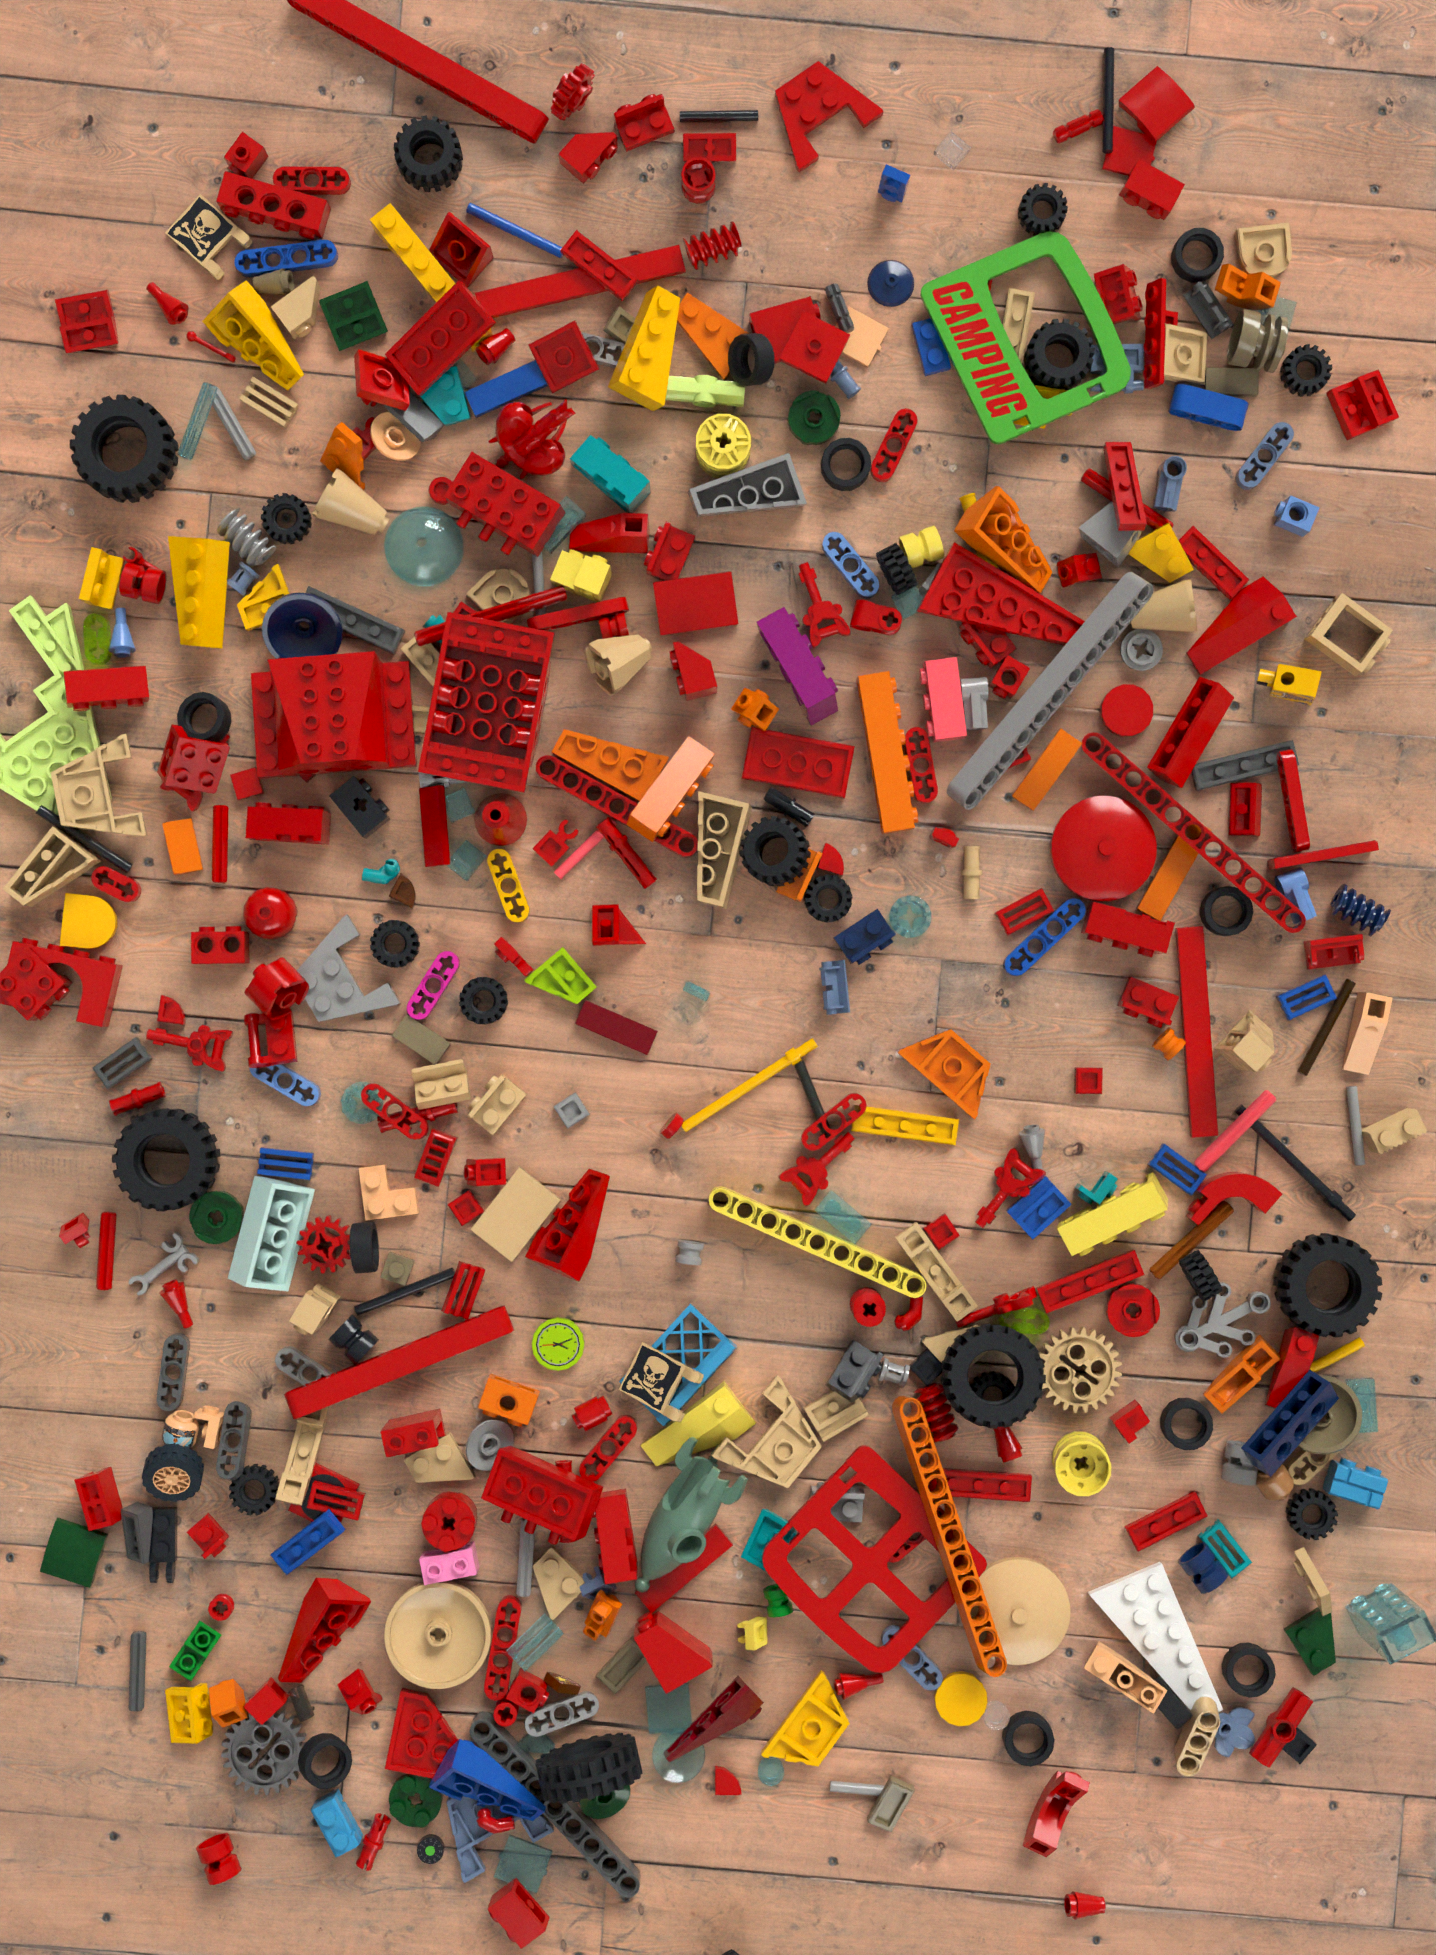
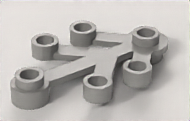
[1175,1282,1271,1358]

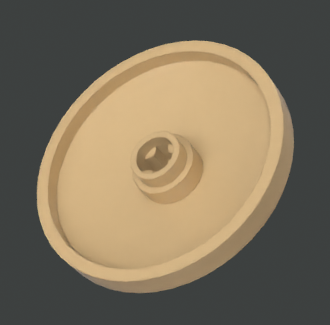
[968,1557,1070,1665]
[384,1581,492,1689]

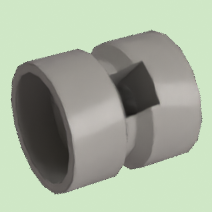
[1221,1440,1258,1485]

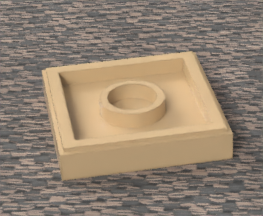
[1164,323,1208,386]

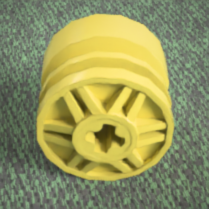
[696,414,751,479]
[1052,1431,1111,1496]

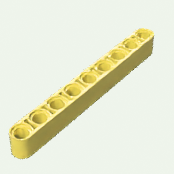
[708,1186,926,1298]

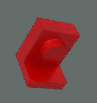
[464,1158,506,1186]
[187,1513,229,1559]

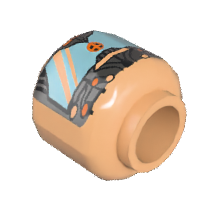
[162,1410,200,1448]

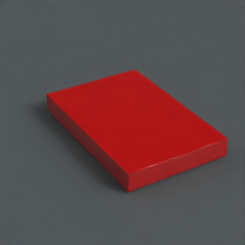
[653,571,739,635]

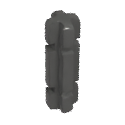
[825,283,854,333]

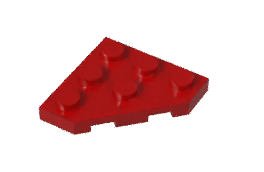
[385,1688,459,1779]

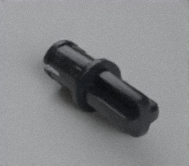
[764,787,815,828]

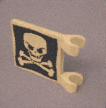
[165,194,253,280]
[619,1342,704,1422]

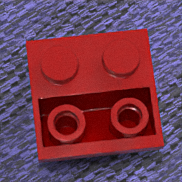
[669,641,717,701]

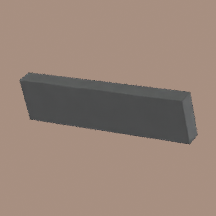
[306,586,406,655]
[1191,740,1299,791]

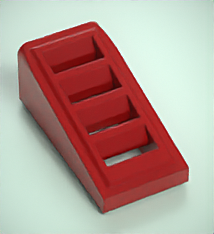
[414,1128,458,1187]

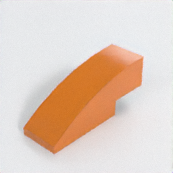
[1012,728,1082,811]
[1203,1334,1280,1414]

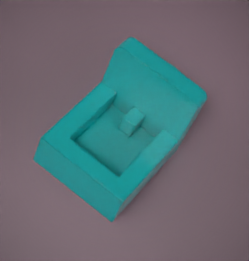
[1075,1171,1118,1205]

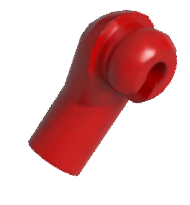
[894,1296,923,1331]
[476,1808,515,1834]

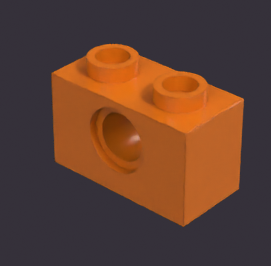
[478,1374,540,1427]

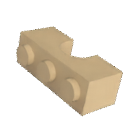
[289,1283,341,1335]

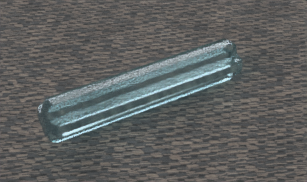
[178,382,218,460]

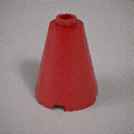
[474,793,527,846]

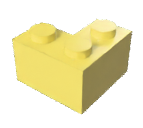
[550,549,612,602]

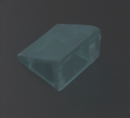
[447,840,487,881]

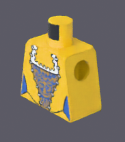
[1256,664,1322,706]

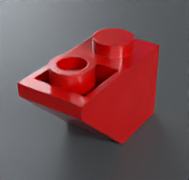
[558,132,618,184]

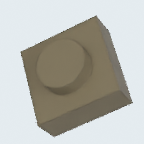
[603,306,635,344]
[380,1251,415,1286]

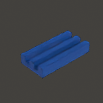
[1276,975,1337,1020]
[1148,1143,1207,1196]
[257,1147,314,1180]

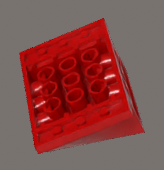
[418,612,555,793]
[251,651,417,779]

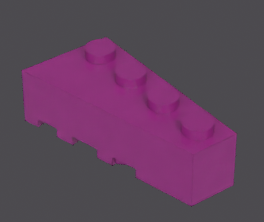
[757,607,838,726]

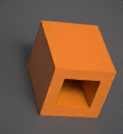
[208,1679,247,1728]

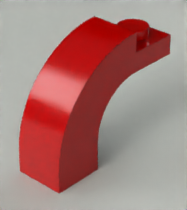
[1186,1172,1282,1225]
[1023,1771,1090,1857]

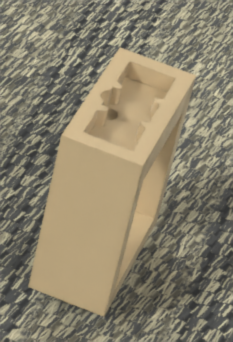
[1305,593,1393,676]

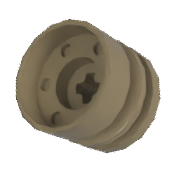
[1227,308,1288,373]

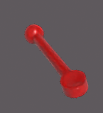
[186,331,236,363]

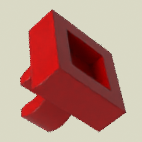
[59,1212,90,1248]

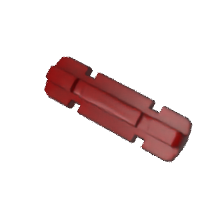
[1053,109,1104,144]

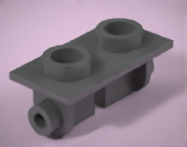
[1183,281,1234,340]

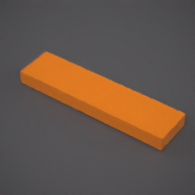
[1136,824,1212,921]

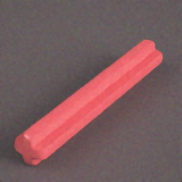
[1194,1090,1276,1172]

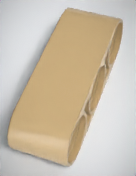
[1174,1697,1220,1777]

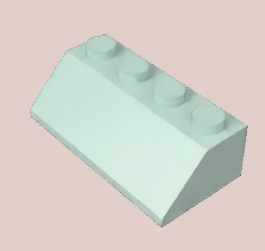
[228,1176,315,1292]

